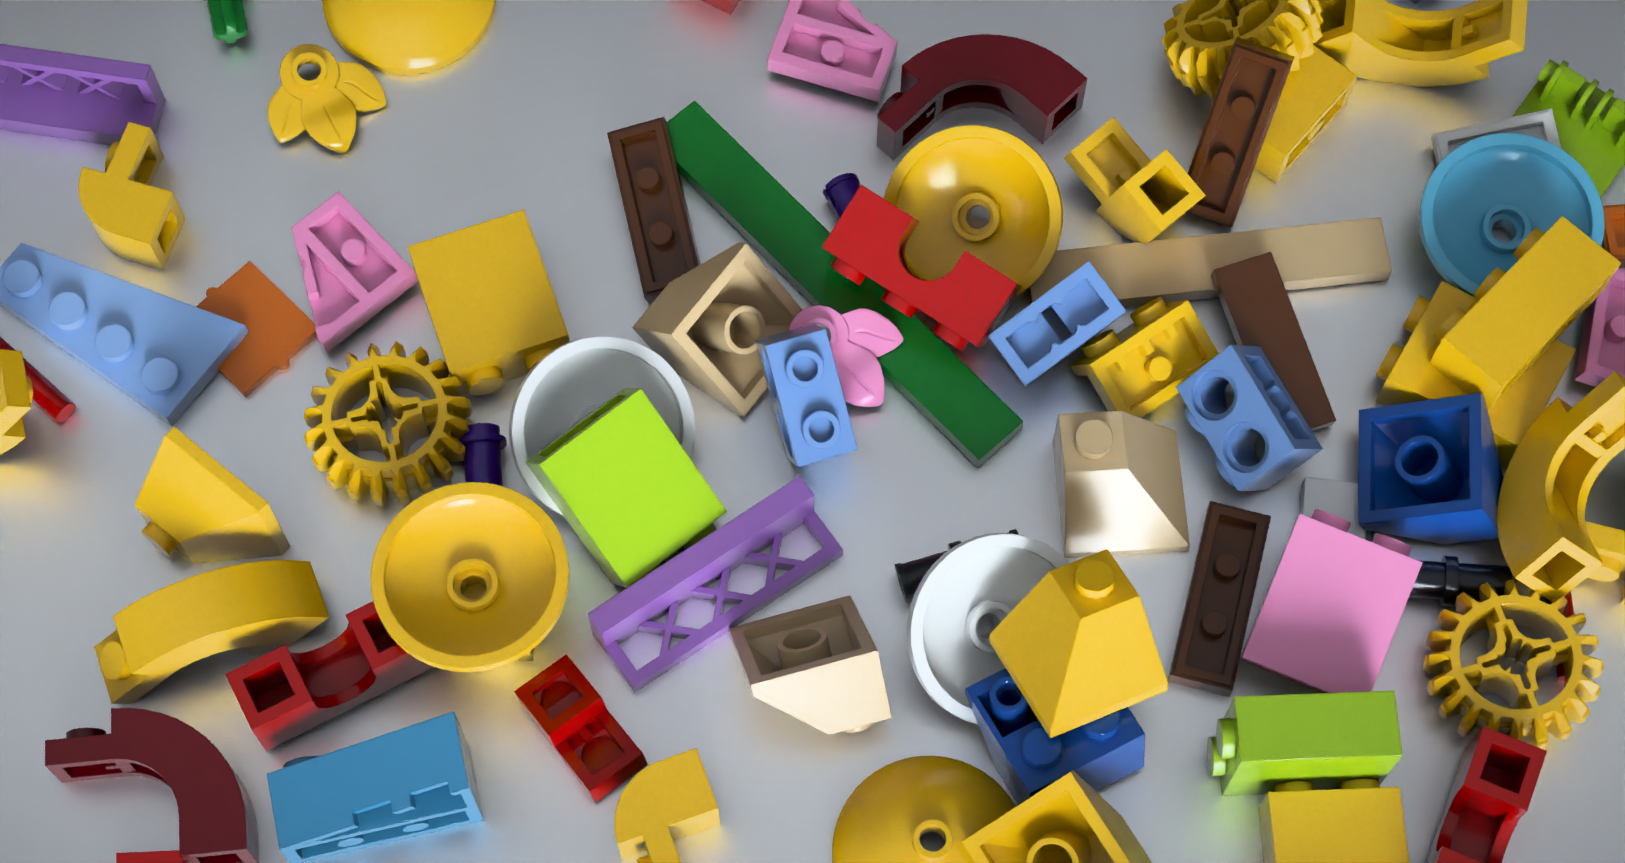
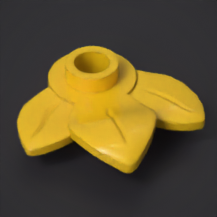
[268,44,386,154]

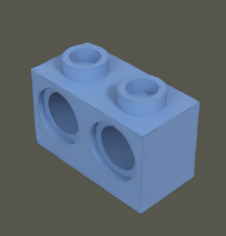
[988,261,1126,387]
[755,324,858,467]
[1176,345,1323,491]

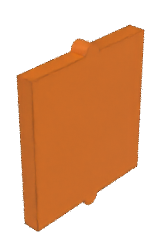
[196,261,317,397]

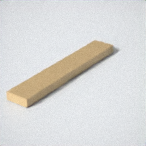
[1027,217,1392,307]

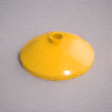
[322,0,496,75]
[884,125,1063,297]
[371,482,570,672]
[832,756,1016,863]

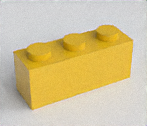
[1430,216,1621,410]

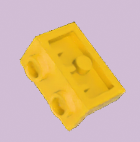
[1070,297,1219,418]

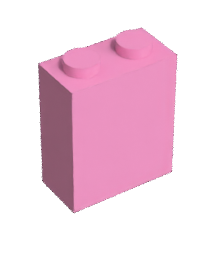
[1240,509,1423,693]

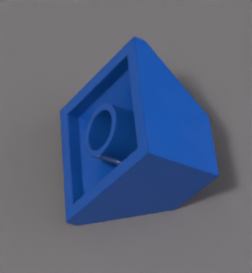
[1358,393,1504,545]

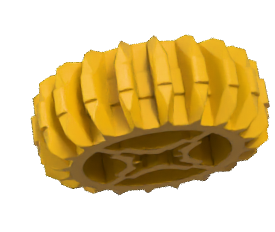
[1162,0,1324,100]
[304,341,473,508]
[1423,579,1604,749]

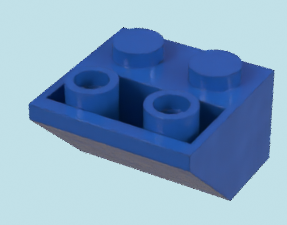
[965,668,1145,805]

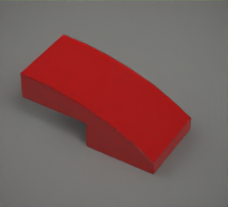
[514,654,648,803]

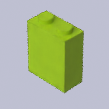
[525,388,727,588]
[1207,690,1403,796]

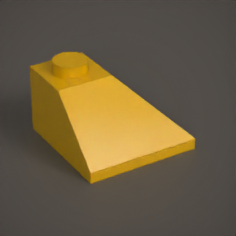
[134,427,291,564]
[989,549,1168,738]
[962,770,1152,863]

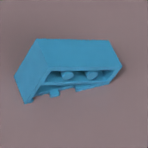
[267,711,484,863]

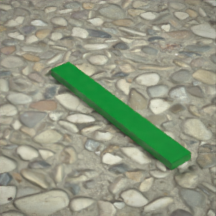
[667,100,1024,468]

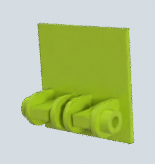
[1512,59,1625,199]

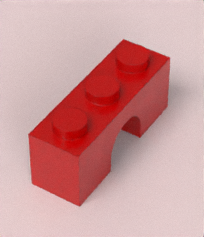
[822,185,1022,351]
[225,601,434,751]
[1426,726,1547,863]

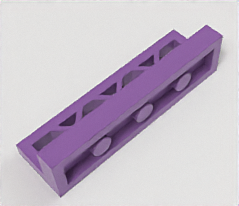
[0,44,166,145]
[588,476,843,693]

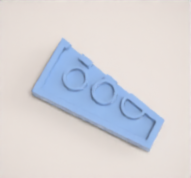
[0,243,249,427]

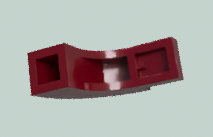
[877,34,1088,161]
[45,708,259,863]

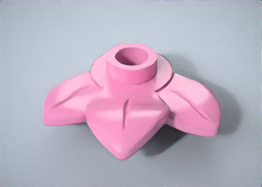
[788,305,903,407]

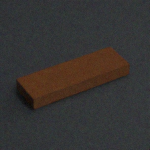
[1187,37,1295,227]
[607,117,701,303]
[1211,252,1336,432]
[1167,501,1271,697]

